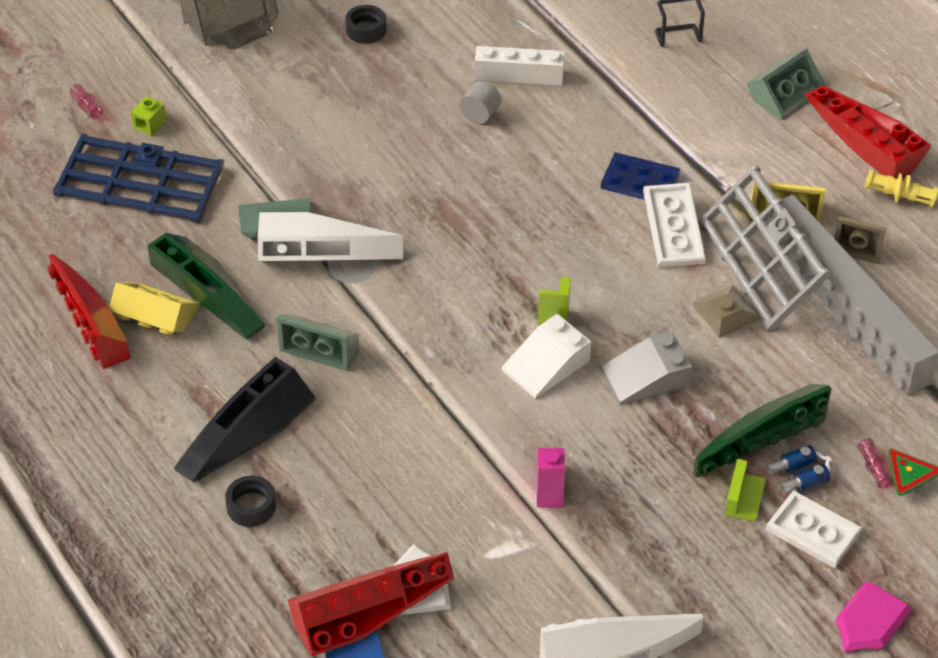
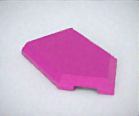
[835,582,912,653]

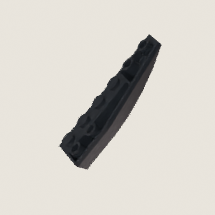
[174,357,315,483]

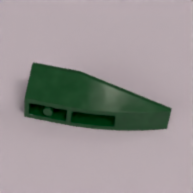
[147,233,265,340]
[693,384,832,477]

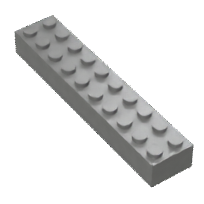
[765,195,938,396]

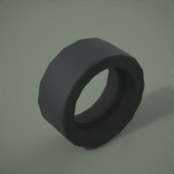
[345,5,387,44]
[225,475,276,527]

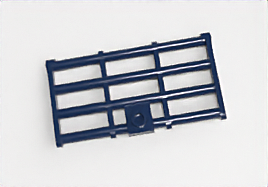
[53,133,224,223]

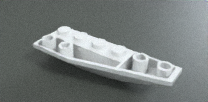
[258,212,403,261]
[539,613,703,658]

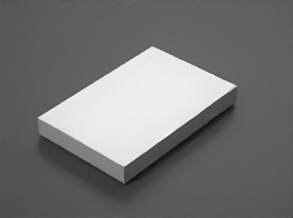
[766,490,862,568]

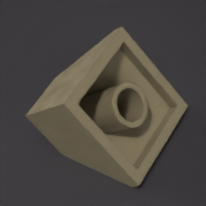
[835,216,886,264]
[692,285,760,337]

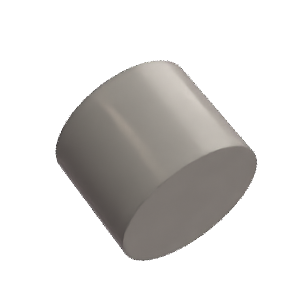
[459,81,501,124]

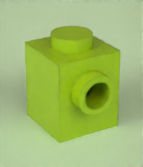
[130,96,167,136]

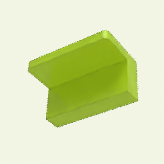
[538,277,571,326]
[725,459,766,521]

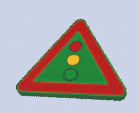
[888,448,938,496]

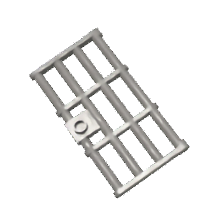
[698,165,831,332]

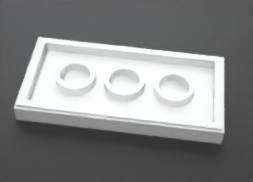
[643,183,706,268]

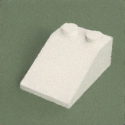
[502,314,591,399]

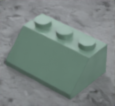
[746,48,826,118]
[238,198,311,238]
[276,314,359,371]

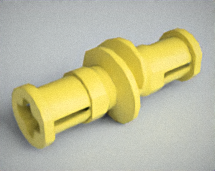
[864,169,938,208]

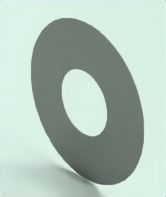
[328,260,375,283]

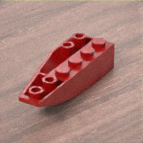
[806,85,931,179]
[47,254,130,369]
[287,552,454,657]

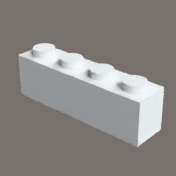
[475,46,564,86]

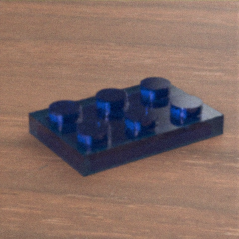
[601,152,681,200]

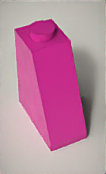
[536,448,565,508]

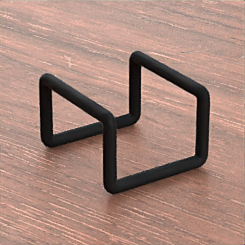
[655,0,705,47]

